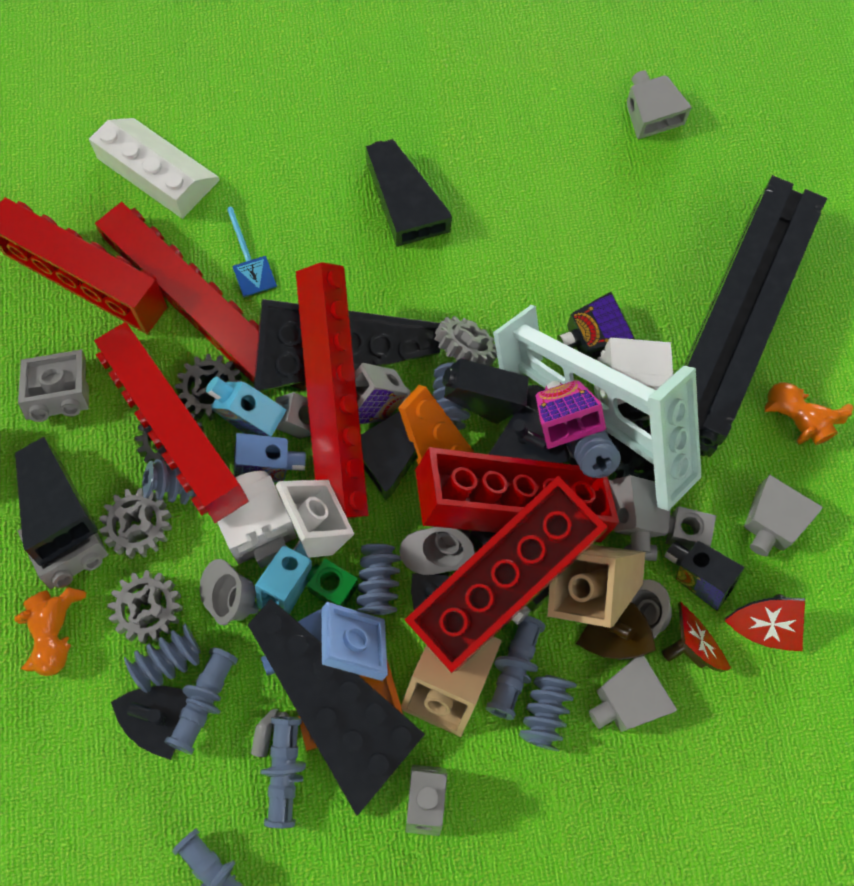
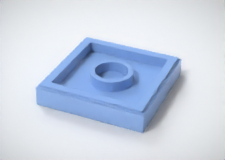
[321,602,388,681]

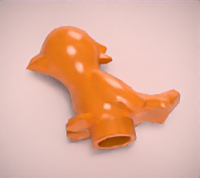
[764,382,853,445]
[14,587,87,676]

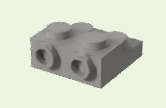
[18,349,89,422]
[17,529,109,589]

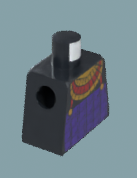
[557,292,635,359]
[664,541,745,611]

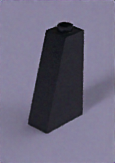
[366,139,452,247]
[15,437,99,566]

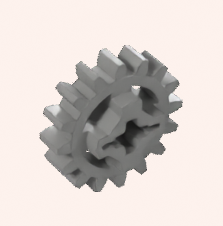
[435,316,497,366]
[99,488,172,559]
[108,570,183,644]

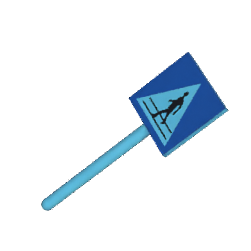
[227,207,277,298]

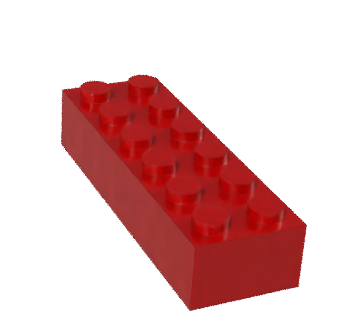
[0,197,168,335]
[415,447,619,543]
[404,476,608,673]

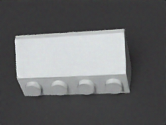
[89,118,220,219]

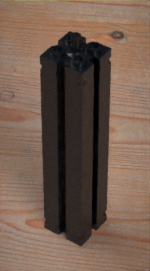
[683,175,827,457]

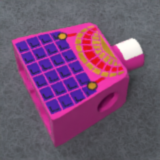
[536,380,607,449]

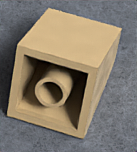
[547,545,645,628]
[401,637,502,737]

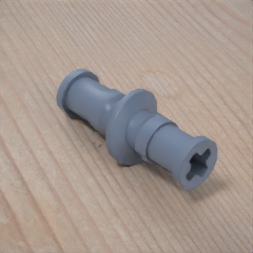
[486,616,545,720]
[164,647,238,755]
[260,716,306,829]
[172,828,243,886]

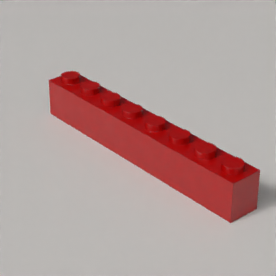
[95,201,259,384]
[295,262,369,519]
[94,322,249,523]

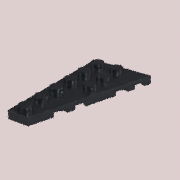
[253,299,440,392]
[248,599,425,816]

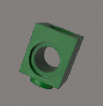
[306,559,359,607]

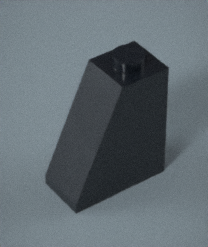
[442,358,529,424]
[361,412,418,500]

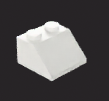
[276,480,354,558]

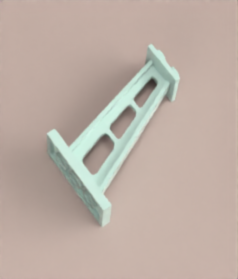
[493,305,701,511]

